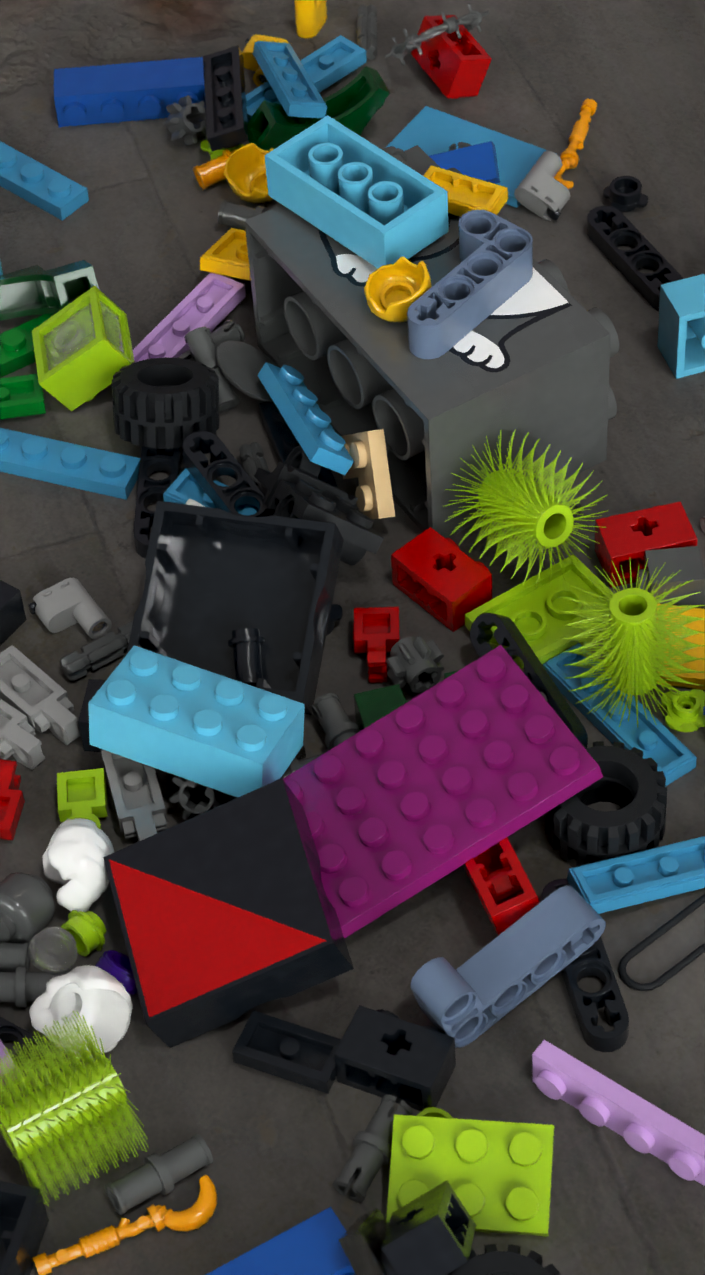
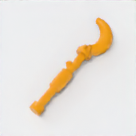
[554,99,597,189]
[32,1175,217,1275]

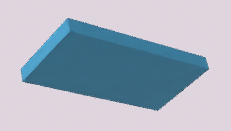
[385,106,548,208]

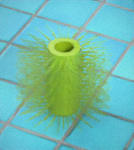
[444,429,608,589]
[561,557,705,728]
[0,1010,149,1206]

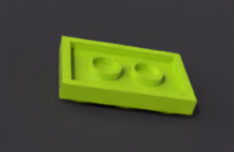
[465,555,614,671]
[386,1114,554,1236]

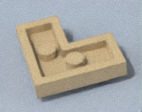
[341,429,395,519]

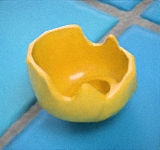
[224,143,274,203]
[364,256,432,322]

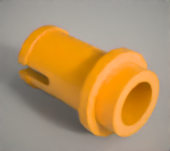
[193,149,236,190]

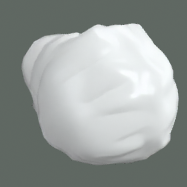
[42,818,114,912]
[29,965,133,1058]

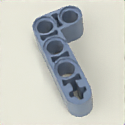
[407,210,533,359]
[410,885,606,1048]

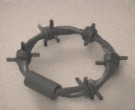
[384,3,489,66]

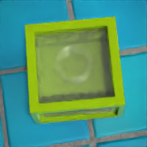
[32,286,135,412]

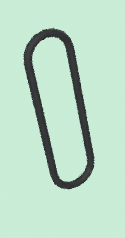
[618,894,705,991]

